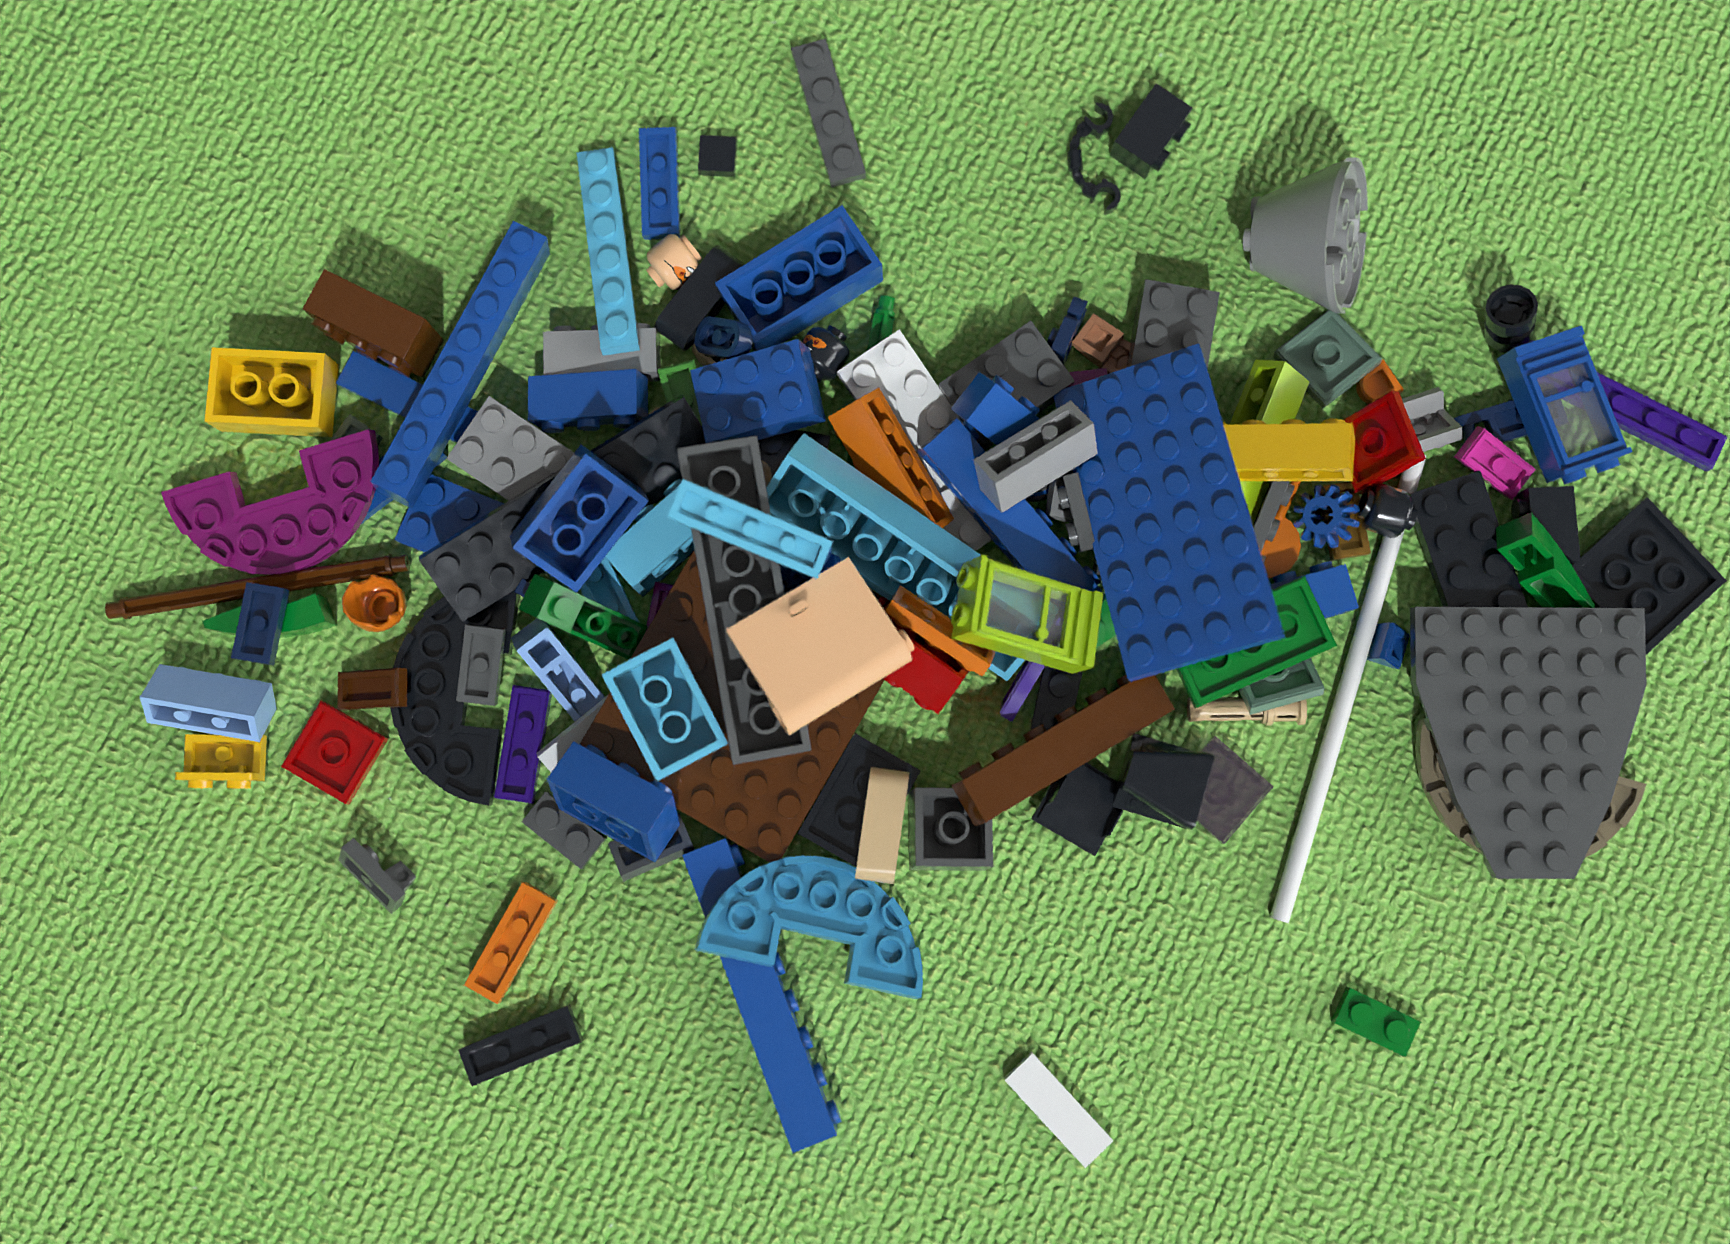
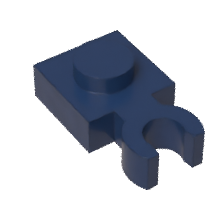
[1047,296,1088,365]

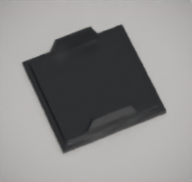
[1031,763,1123,856]

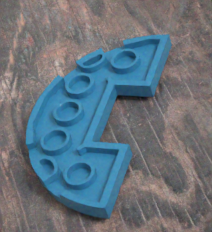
[694,856,923,999]

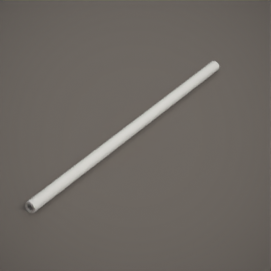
[1270,454,1427,923]

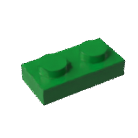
[1331,986,1421,1057]

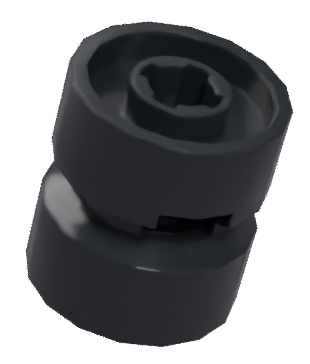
[1484,284,1538,352]

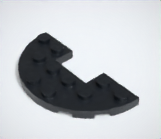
[390,589,520,806]

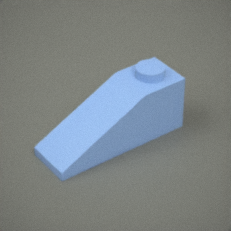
[511,618,605,721]

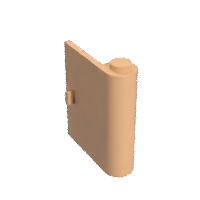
[726,557,914,735]

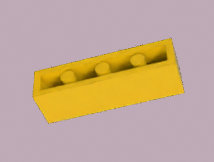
[1223,419,1355,481]

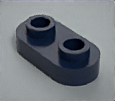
[695,316,753,359]

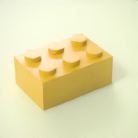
[204,347,339,437]

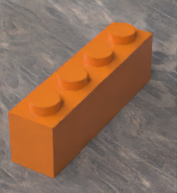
[828,387,954,528]

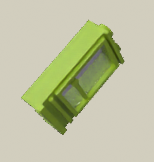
[951,555,1103,674]

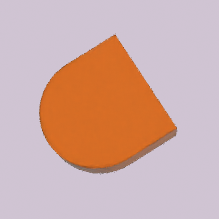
[1356,359,1404,404]

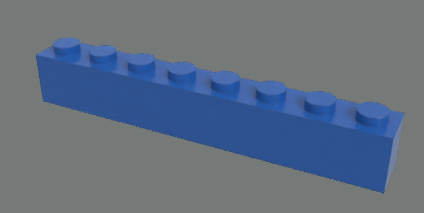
[370,221,550,508]
[682,838,842,1153]

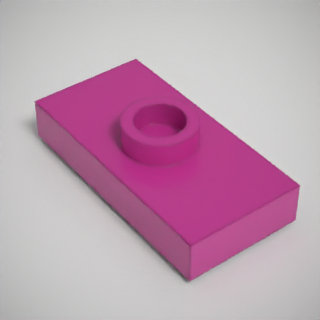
[1454,426,1536,500]

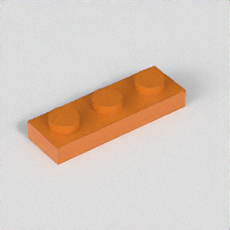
[885,585,996,676]
[464,882,558,1004]

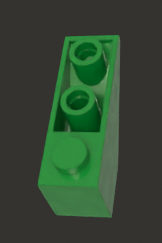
[518,574,648,660]

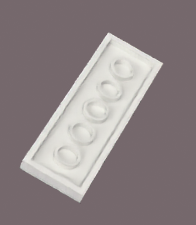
[837,329,991,551]

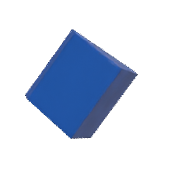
[1367,622,1410,670]

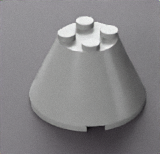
[1243,158,1368,314]

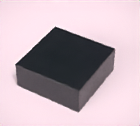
[698,135,738,177]

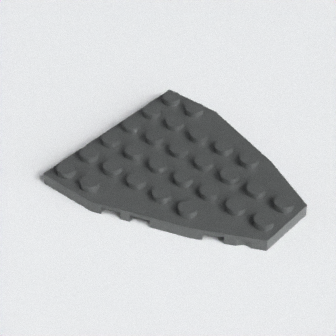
[1410,607,1647,879]

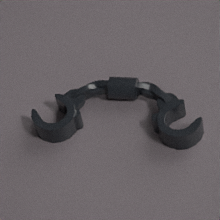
[1067,103,1121,215]

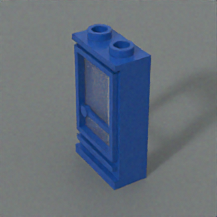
[1497,325,1633,485]

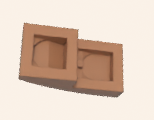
[1072,313,1131,374]

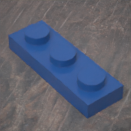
[639,127,680,240]

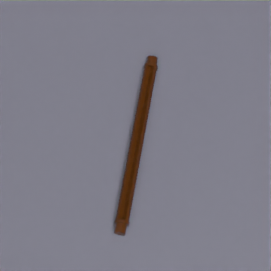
[105,554,410,619]

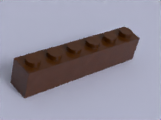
[951,674,1175,826]

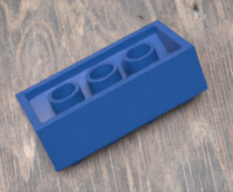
[715,205,883,351]

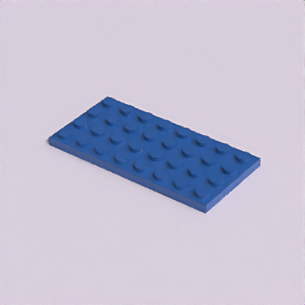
[1053,343,1286,682]

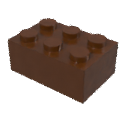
[302,269,444,378]

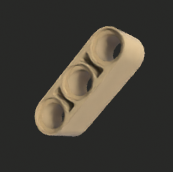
[855,767,909,884]

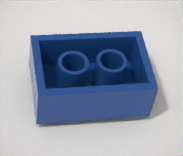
[690,339,826,444]
[510,444,649,593]
[547,741,680,862]

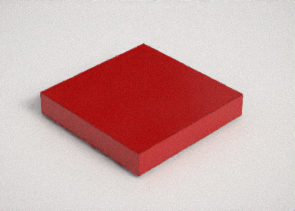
[1343,390,1426,494]
[281,701,389,804]

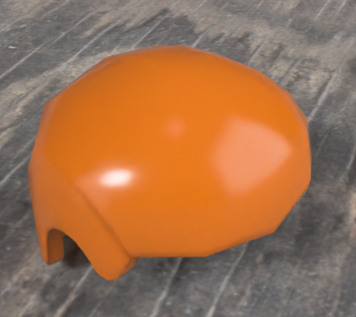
[342,574,407,632]

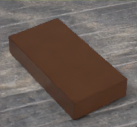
[337,668,407,710]

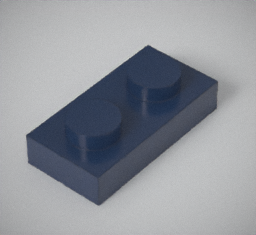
[231,582,290,666]

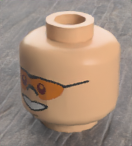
[646,234,702,290]

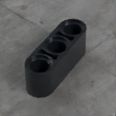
[654,245,745,351]

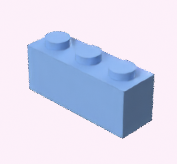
[140,664,277,742]

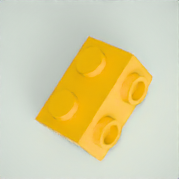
[175,734,267,789]

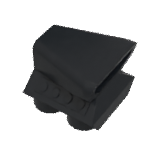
[1112,733,1214,830]

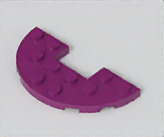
[161,429,379,575]

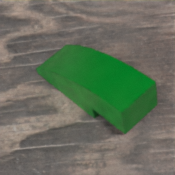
[1496,512,1595,608]
[202,593,337,638]

